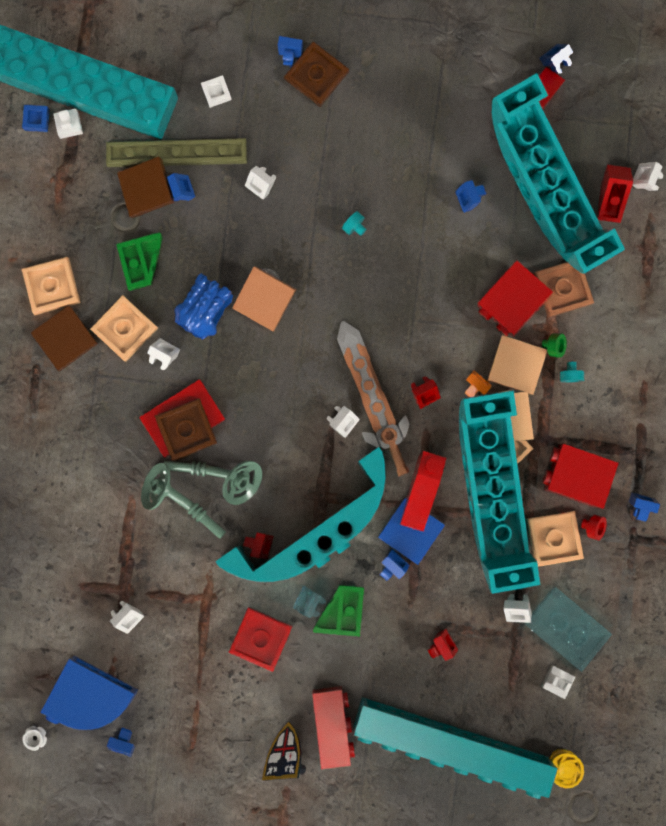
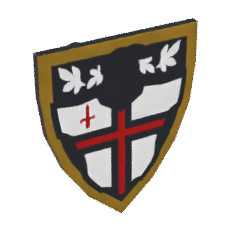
[262,722,306,781]

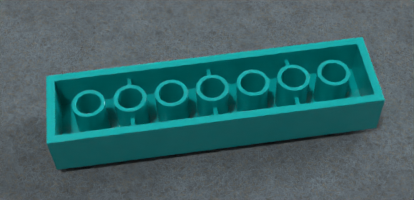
[0,25,178,140]
[353,697,558,799]

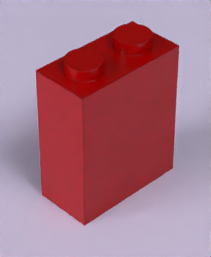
[478,261,553,337]
[542,444,619,509]

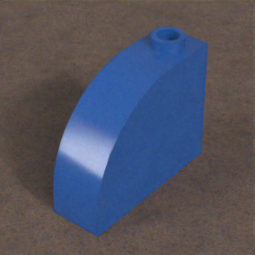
[40,656,138,730]

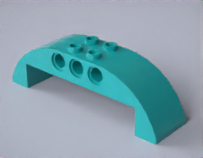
[492,73,625,274]
[459,390,540,594]
[215,447,386,582]

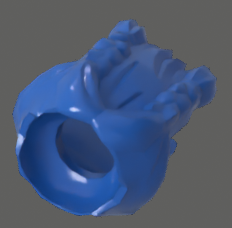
[174,273,233,339]

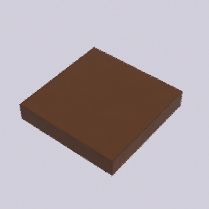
[284,42,349,107]
[117,156,174,218]
[31,305,98,372]
[155,398,218,461]

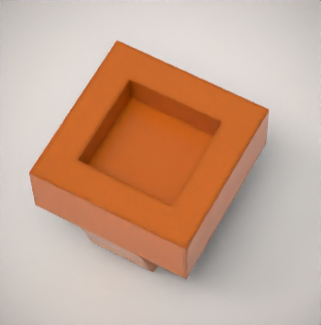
[464,370,492,397]

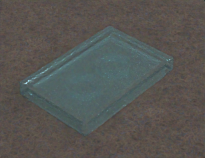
[524,587,612,672]

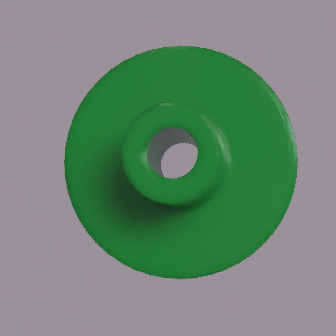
[542,333,567,357]

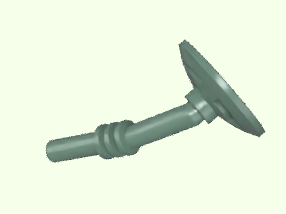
[164,460,262,505]
[141,463,226,539]

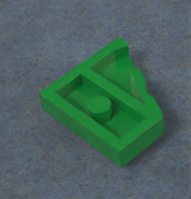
[116,232,163,291]
[313,585,364,637]

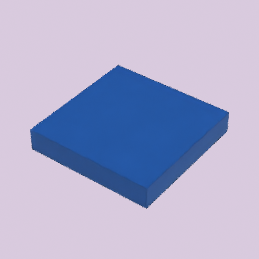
[378,498,445,565]

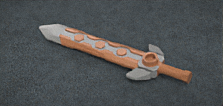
[337,321,410,476]

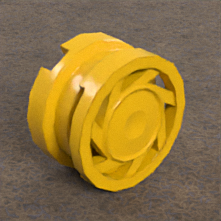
[549,749,584,788]

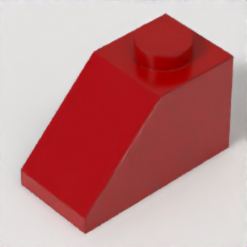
[597,165,633,223]

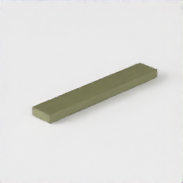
[106,138,247,167]

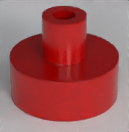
[581,515,607,540]

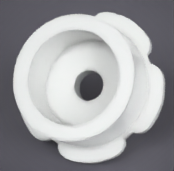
[23,726,47,751]

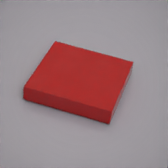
[228,607,293,672]

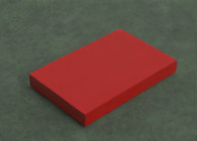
[139,379,226,458]

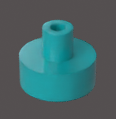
[342,211,367,236]
[560,362,585,383]

